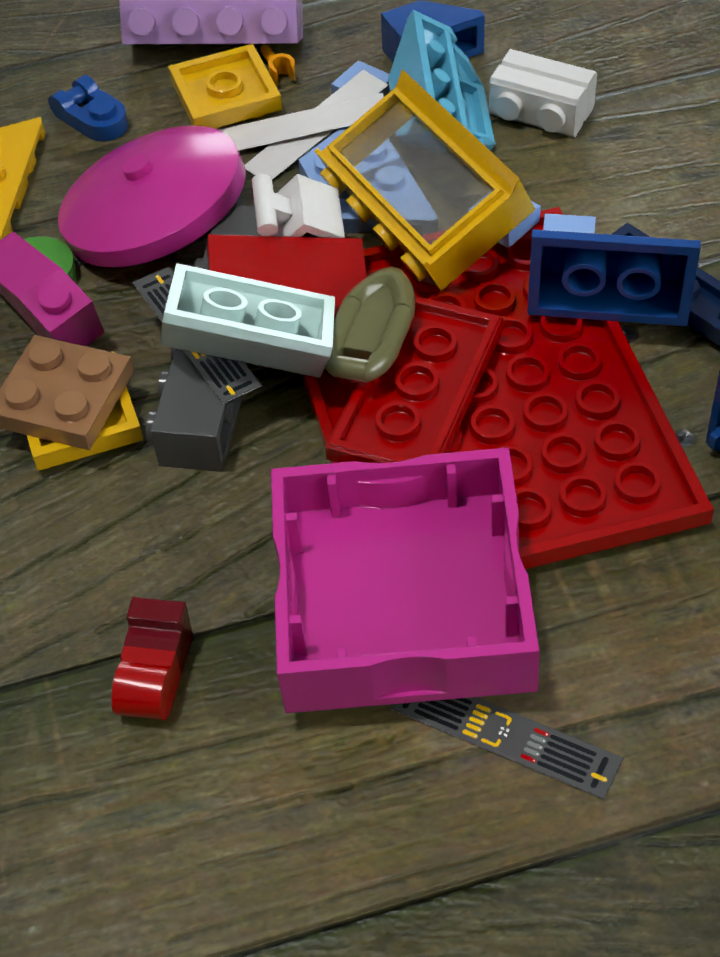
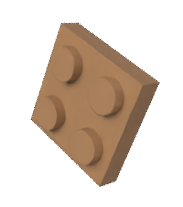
[0,335,134,450]

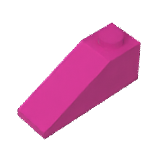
[0,231,105,346]

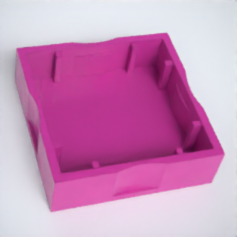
[271,448,540,713]

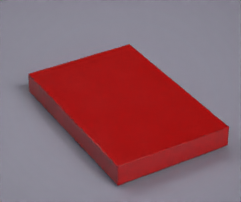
[207,234,367,318]

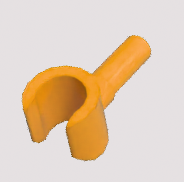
[260,44,295,86]

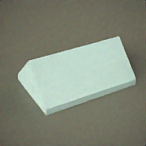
[160,263,335,378]

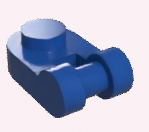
[48,75,129,142]

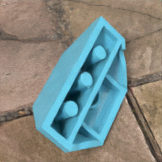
[388,10,495,154]

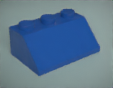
[527,229,701,326]

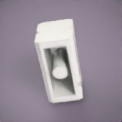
[489,49,597,137]

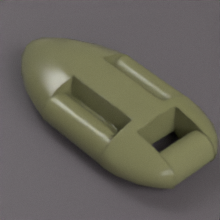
[324,267,415,383]

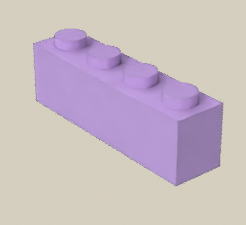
[119,0,303,44]

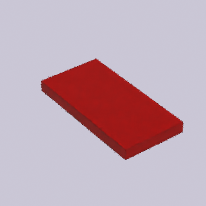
[325,296,503,463]

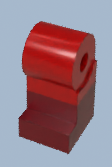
[111,597,193,720]

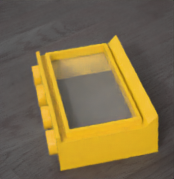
[314,69,536,291]

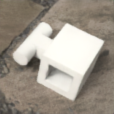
[252,174,345,238]

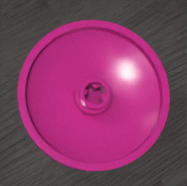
[58,126,246,267]

